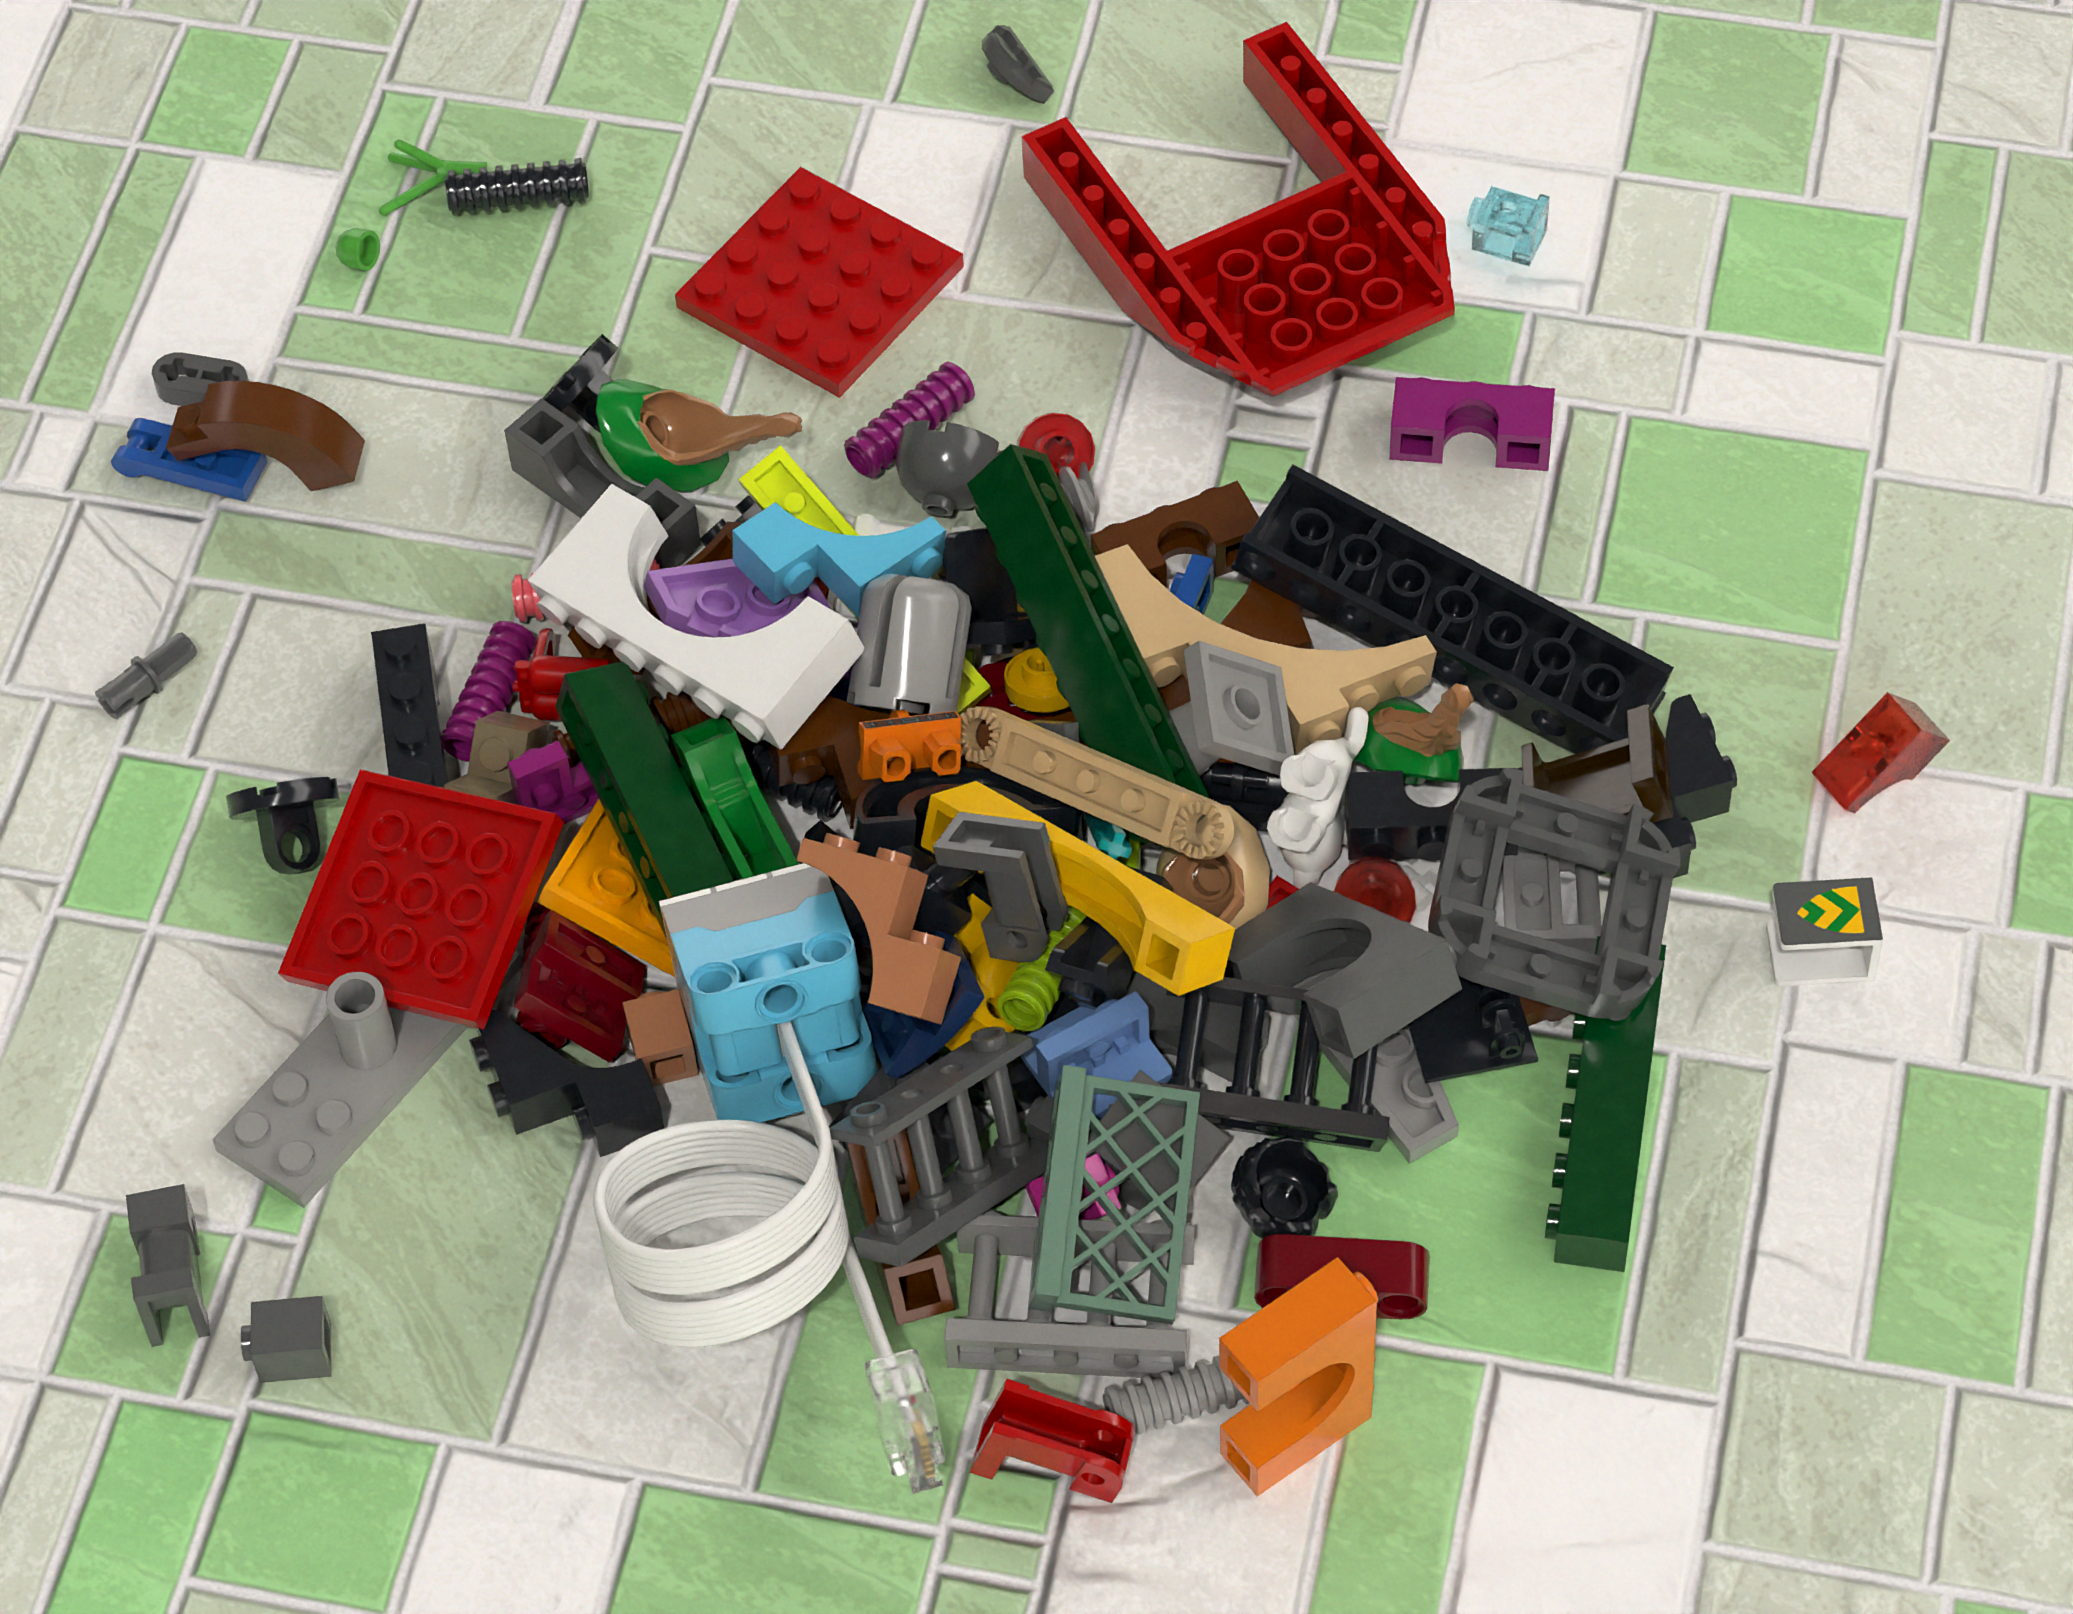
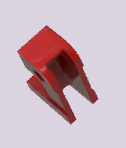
[969,1378,1136,1503]

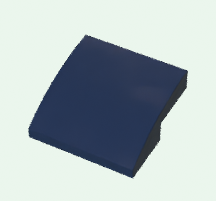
[862,930,985,1078]

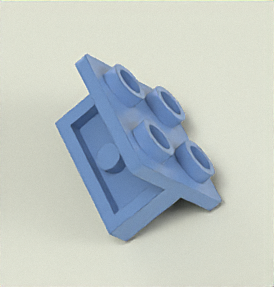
[1020,991,1173,1120]

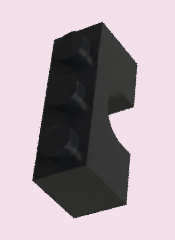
[1344,768,1518,862]

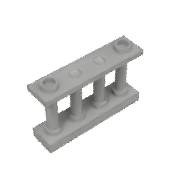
[944,1210,1194,1379]

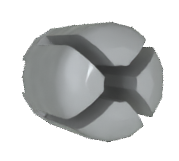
[847,574,972,715]

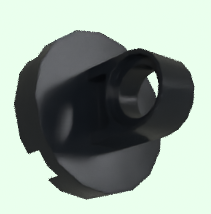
[542,334,618,433]
[226,777,340,874]

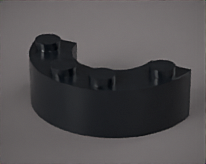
[853,766,1077,857]

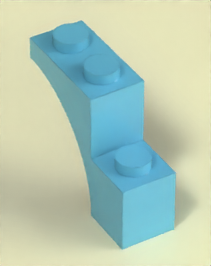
[732,502,946,618]

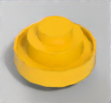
[1004,647,1070,714]

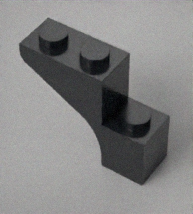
[1653,694,1737,878]
[1045,865,1174,1010]
[469,1009,665,1157]

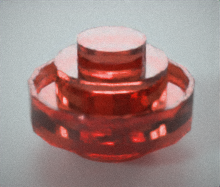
[1333,857,1416,923]

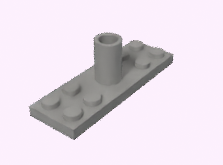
[212,950,523,1208]

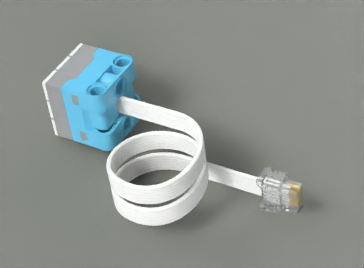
[593,863,945,1494]

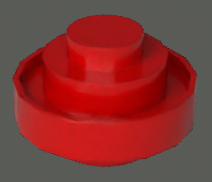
[1017,413,1095,478]

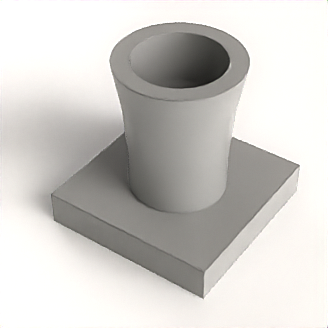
[1169,641,1294,777]

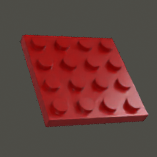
[675,167,964,398]
[278,769,564,1030]

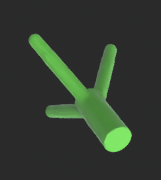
[379,139,487,216]

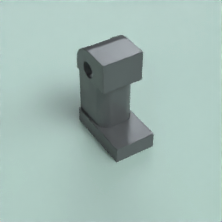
[933,812,1068,963]
[126,1184,210,1347]

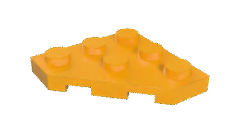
[537,799,675,977]

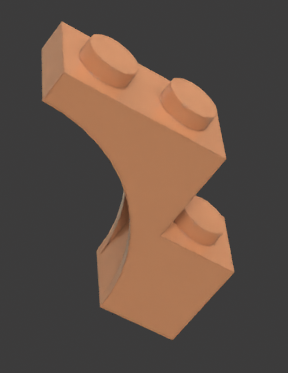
[796,833,961,1025]

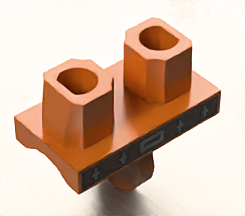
[858,709,961,782]

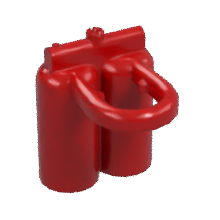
[513,628,612,722]

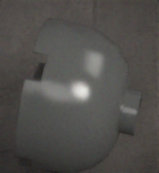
[896,420,1003,516]

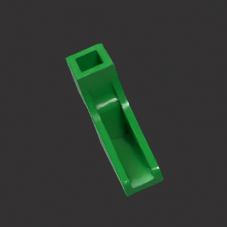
[671,714,799,881]

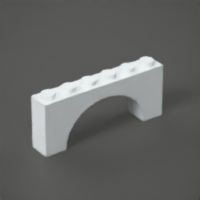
[528,484,865,749]

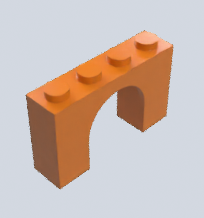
[1219,1257,1378,1497]

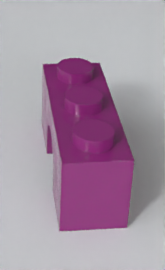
[1389,377,1555,471]

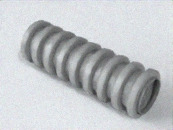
[1103,1355,1250,1435]

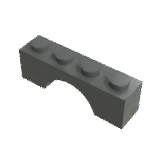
[504,398,701,569]

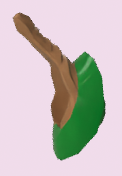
[596,379,802,492]
[1354,683,1474,785]

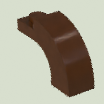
[845,1129,955,1325]

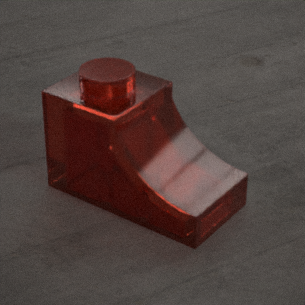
[1812,692,1950,814]

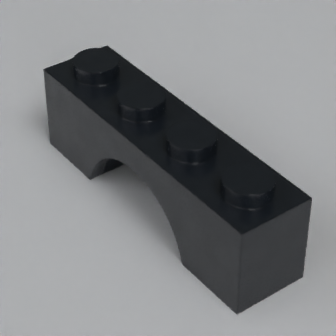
[371,623,449,788]

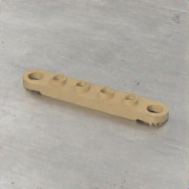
[960,706,1234,859]

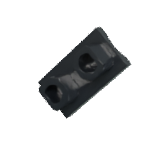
[1200,761,1289,832]

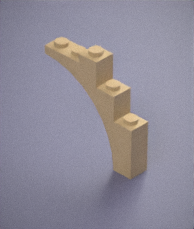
[1095,544,1437,755]

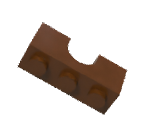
[1090,481,1260,588]

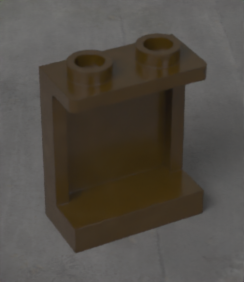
[1516,704,1673,856]

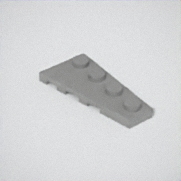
[1293,967,1459,1164]

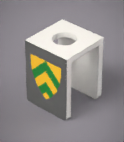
[1766,877,1883,986]

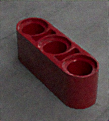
[1254,1234,1430,1320]

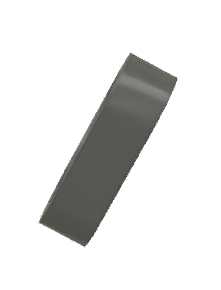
[151,352,249,406]

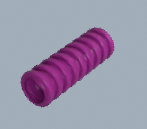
[844,361,975,479]
[441,621,536,762]

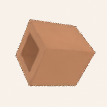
[622,989,699,1086]

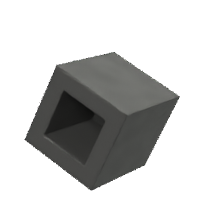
[241,1296,331,1383]

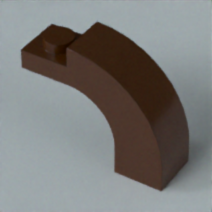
[166,381,365,491]

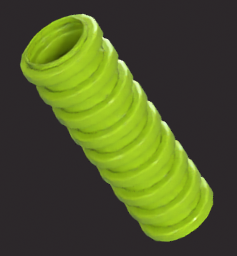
[997,904,1087,1031]

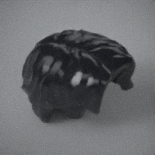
[1231,1136,1338,1239]

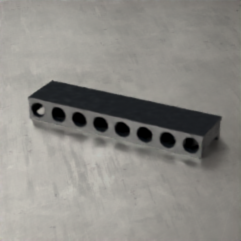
[1231,464,1674,754]

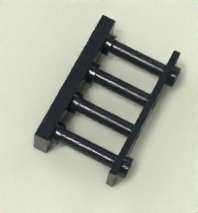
[1157,977,1390,1152]

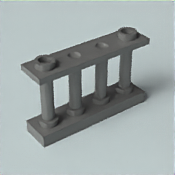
[829,1026,1048,1267]

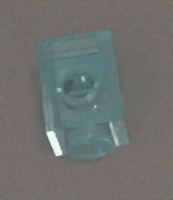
[1467,186,1550,267]

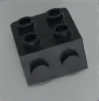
[942,527,1038,655]

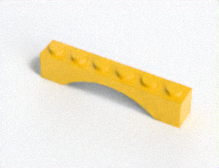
[920,781,1235,996]

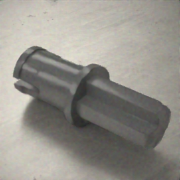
[95,632,198,719]

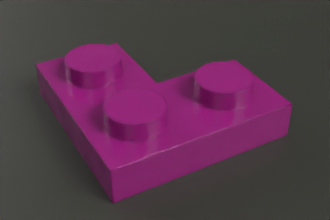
[507,741,599,825]

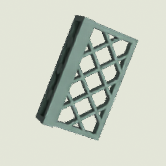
[1028,1065,1200,1324]

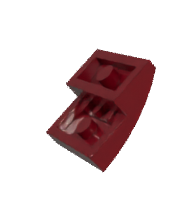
[513,910,646,1063]

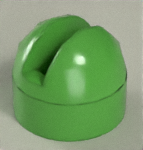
[335,228,380,271]

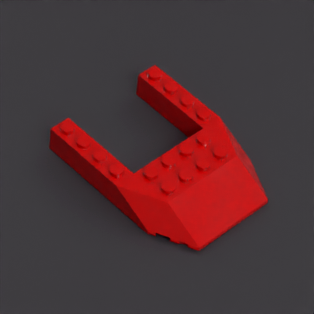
[1021,22,1455,397]

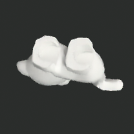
[1267,707,1369,889]

